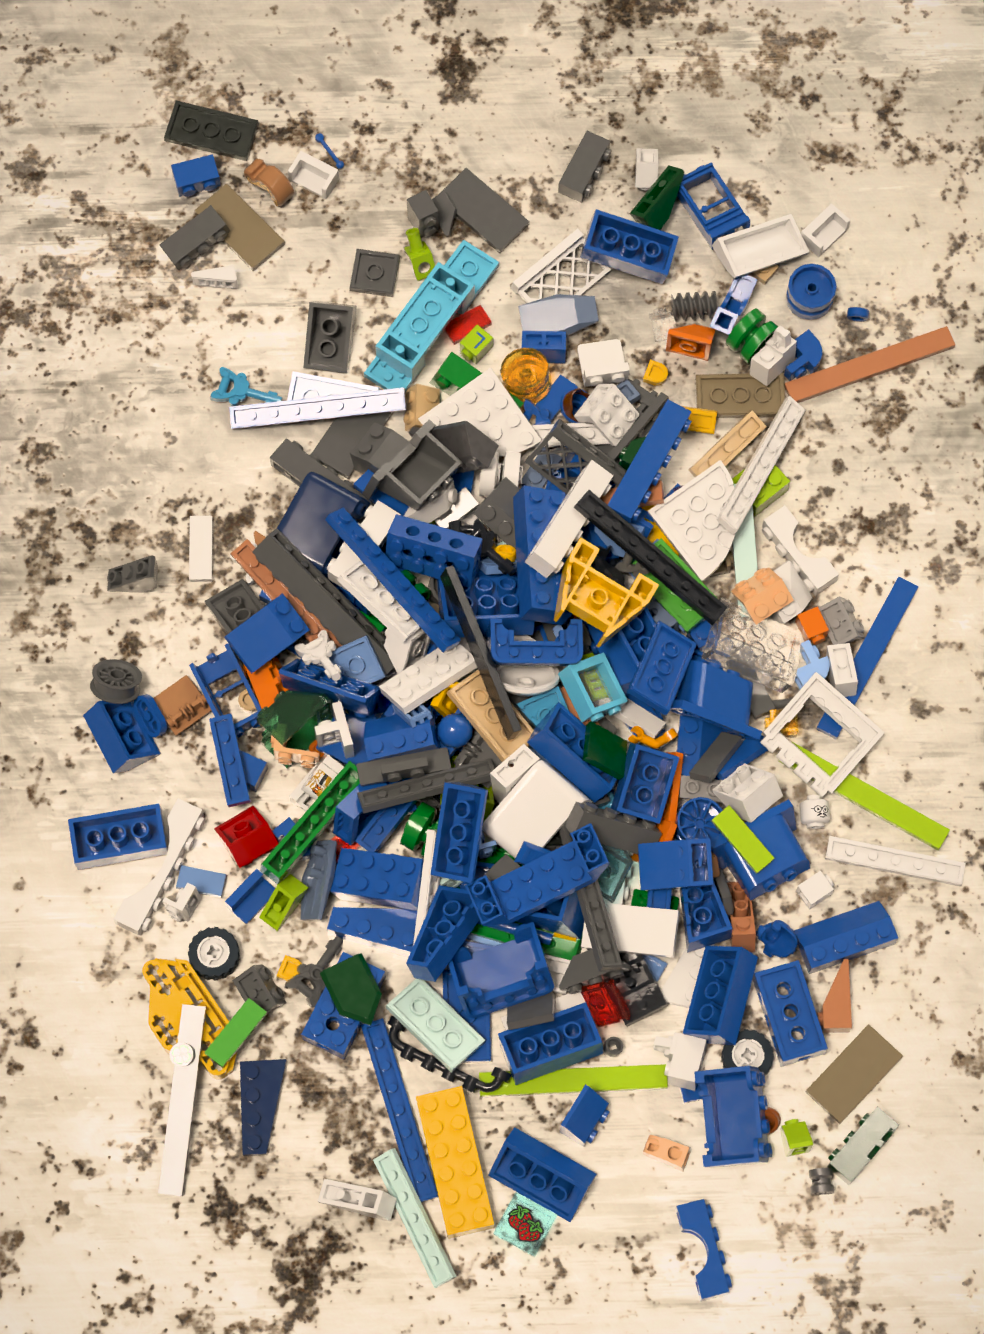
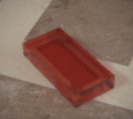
[444,305,492,345]

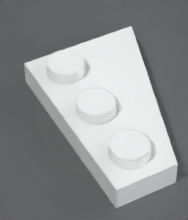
[661,944,714,1008]

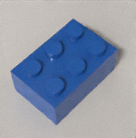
[611,743,680,824]

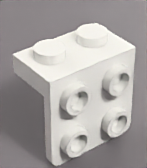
[577,339,629,387]

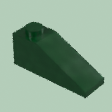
[630,165,685,230]

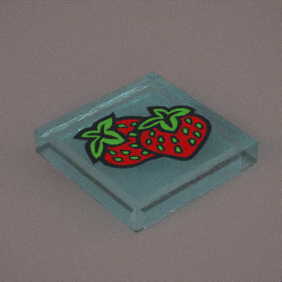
[493,1192,557,1258]

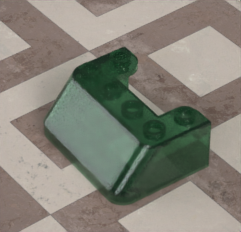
[256,690,334,770]

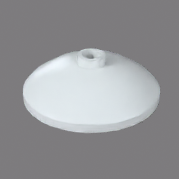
[495,664,560,697]

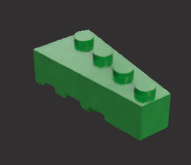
[429,352,524,408]

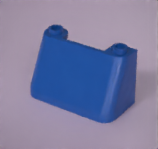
[485,618,583,666]
[448,922,554,1018]

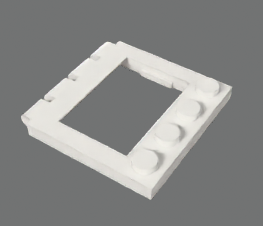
[760,672,885,797]

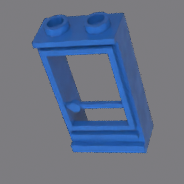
[677,162,750,250]
[189,643,269,738]

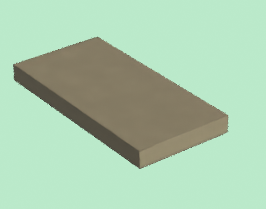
[194,183,285,271]
[695,373,785,418]
[805,1024,903,1124]

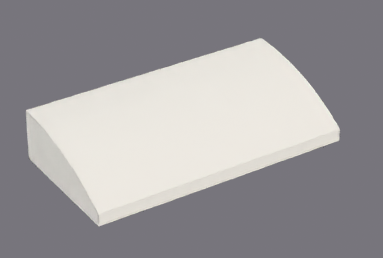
[712,214,809,279]

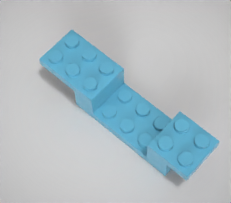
[364,240,499,392]

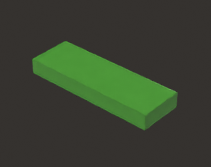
[204,998,267,1068]

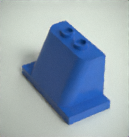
[670,660,762,740]
[711,799,810,901]

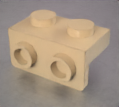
[403,384,440,432]

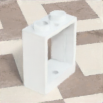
[490,744,540,804]

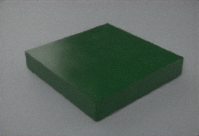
[583,721,627,780]

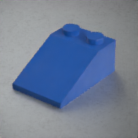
[224,593,310,674]

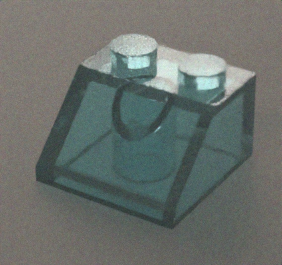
[598,844,633,903]

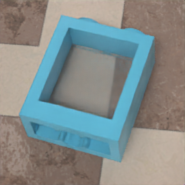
[558,652,628,723]

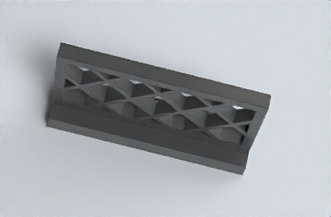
[525,419,627,494]

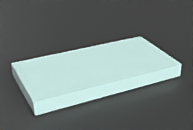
[386,979,485,1073]

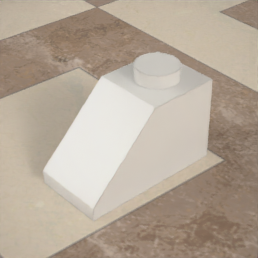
[635,148,658,191]

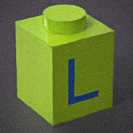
[460,325,494,364]

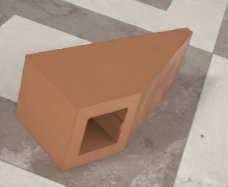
[727,882,756,952]

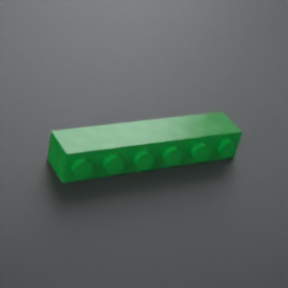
[260,761,360,884]

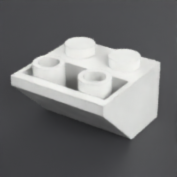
[713,763,783,823]

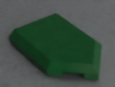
[320,953,382,1026]

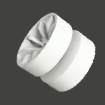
[479,451,523,497]

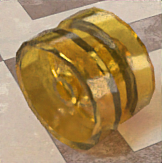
[500,348,552,405]

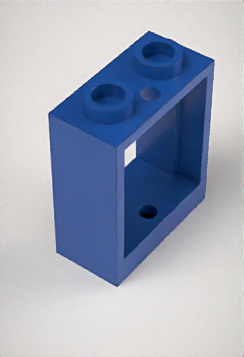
[333,782,388,846]

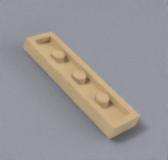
[688,410,767,477]

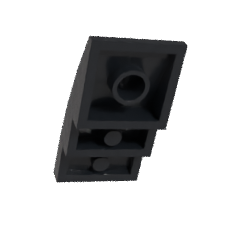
[587,949,669,1027]

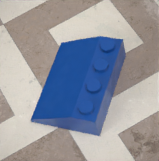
[437,569,535,638]
[279,659,381,718]

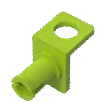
[404,228,435,280]

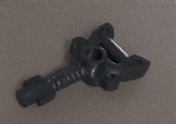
[470,519,516,576]

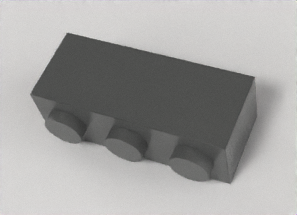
[558,130,612,203]
[159,205,230,270]

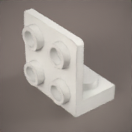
[574,384,639,446]

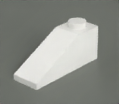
[404,480,457,523]
[317,1179,397,1221]

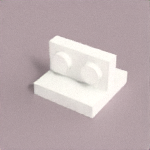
[314,701,354,759]

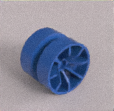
[674,797,723,841]

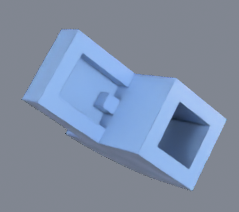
[793,640,830,690]

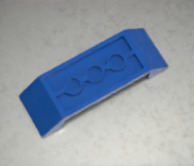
[465,823,610,926]

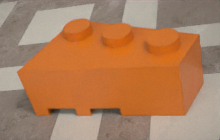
[243,656,301,718]

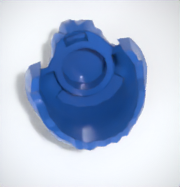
[756,920,798,958]

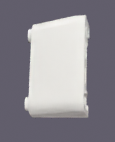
[482,760,592,858]

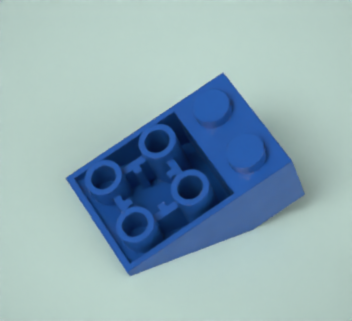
[638,838,713,891]

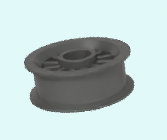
[90,659,142,704]

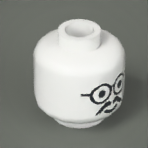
[799,795,830,829]

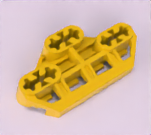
[142,958,237,1080]

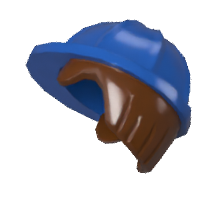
[560,388,590,423]

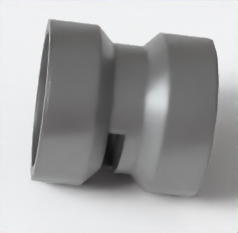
[809,1168,834,1195]

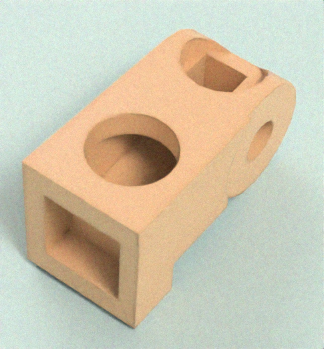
[642,1135,691,1172]

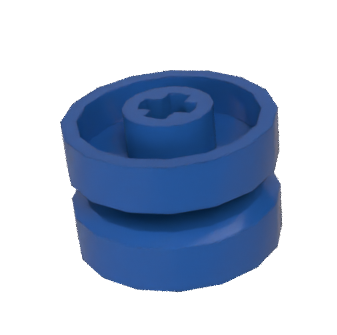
[786,263,837,320]

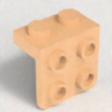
[731,568,794,625]
[271,724,320,768]

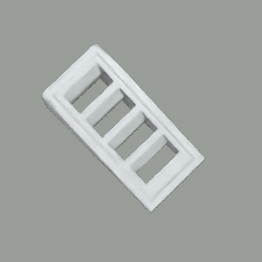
[191,265,238,289]

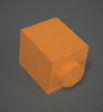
[795,606,829,645]

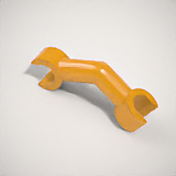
[628,726,678,749]

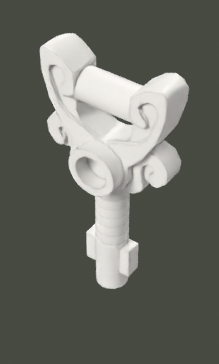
[294,630,341,681]

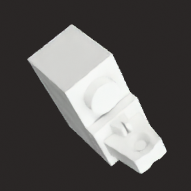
[750,325,797,386]
[653,1032,707,1091]

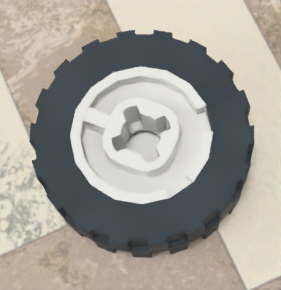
[188,927,240,981]
[721,1029,774,1075]

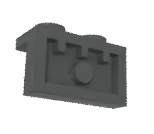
[232,964,286,1014]

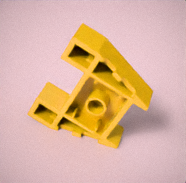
[554,537,659,647]

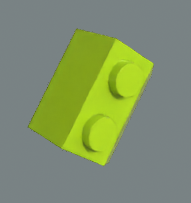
[732,465,791,517]

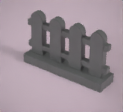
[594,378,669,464]

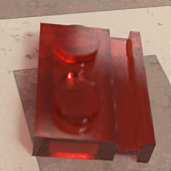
[581,979,630,1027]

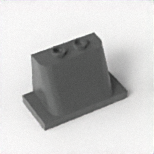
[362,419,462,510]

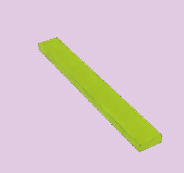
[778,741,950,851]
[479,1064,668,1097]

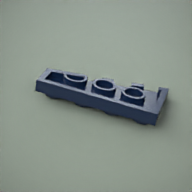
[240,1059,287,1156]

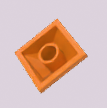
[666,324,716,361]

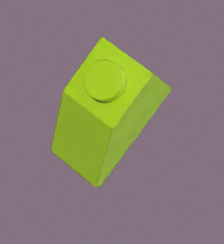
[259,874,309,931]
[780,1119,813,1157]

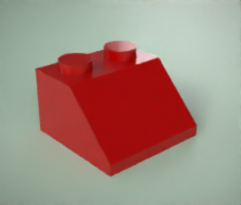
[214,806,279,868]

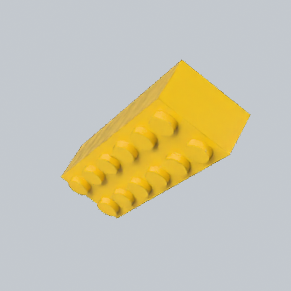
[416,1086,494,1239]

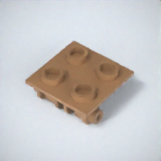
[153,675,212,736]

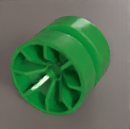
[400,802,439,857]

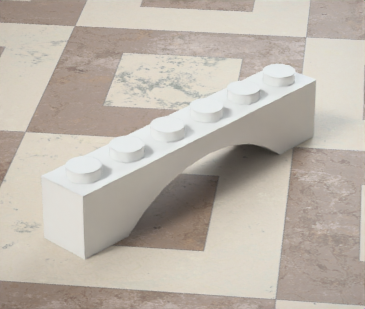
[113,798,205,936]

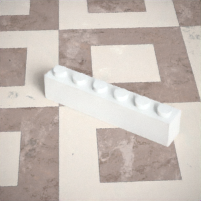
[525,460,613,578]

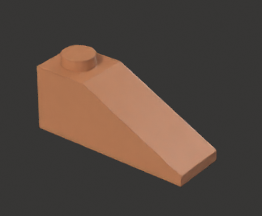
[817,959,852,1033]

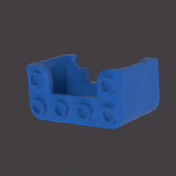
[694,1066,772,1168]

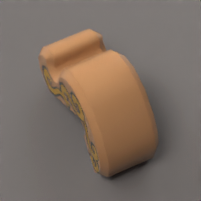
[244,159,294,206]

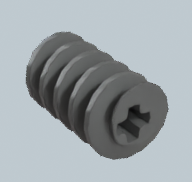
[671,291,717,320]

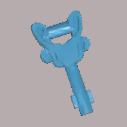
[210,367,283,406]

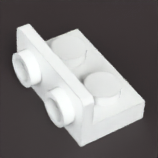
[162,883,201,922]

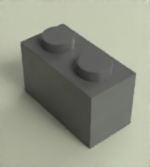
[407,190,439,238]

